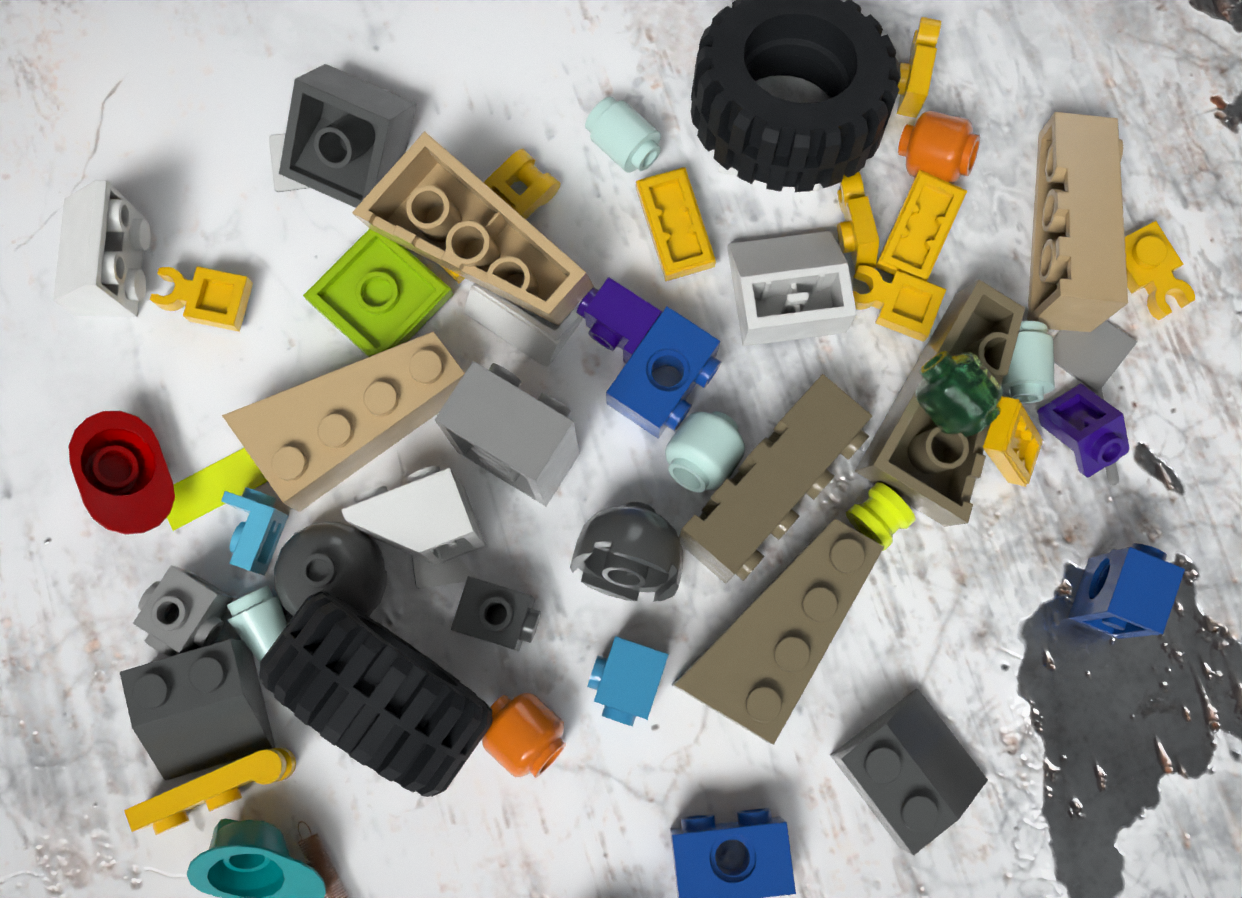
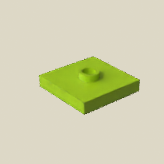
[303,229,454,357]

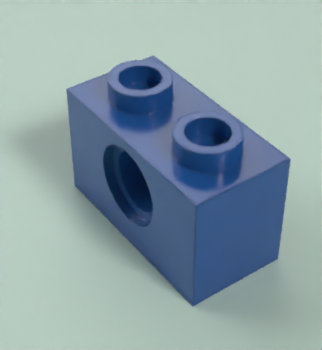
[606,306,722,439]
[1068,543,1185,639]
[670,808,796,898]

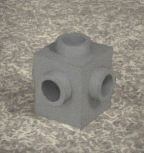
[132,565,234,657]

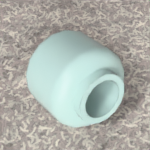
[665,411,745,492]

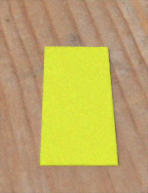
[167,448,268,531]

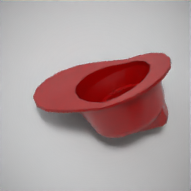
[68,411,175,535]

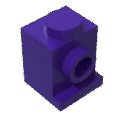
[576,277,662,364]

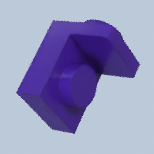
[1037,383,1130,478]

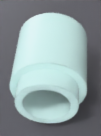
[585,97,661,173]
[1000,321,1055,403]

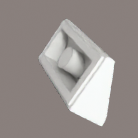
[464,283,583,367]

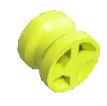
[846,482,916,551]

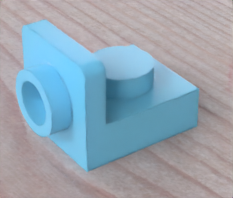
[221,487,289,576]

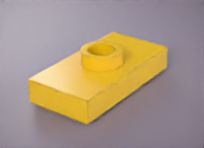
[636,167,716,282]
[876,170,967,282]
[983,396,1043,487]

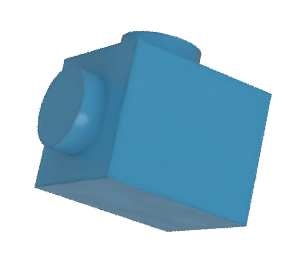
[587,636,669,727]

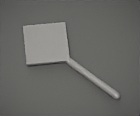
[1053,320,1137,485]

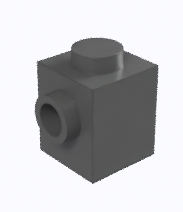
[450,576,541,651]

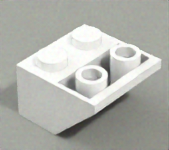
[53,180,151,317]
[727,231,857,346]
[341,466,486,565]

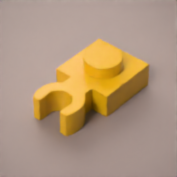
[897,17,941,118]
[837,172,880,272]
[1125,221,1195,320]
[853,265,946,342]
[150,266,253,332]

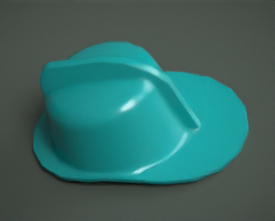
[187,818,326,898]

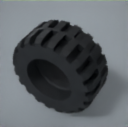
[690,0,901,192]
[259,591,493,797]

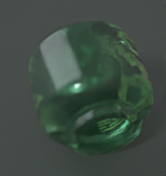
[915,351,1003,437]

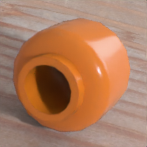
[898,111,980,184]
[482,693,566,778]

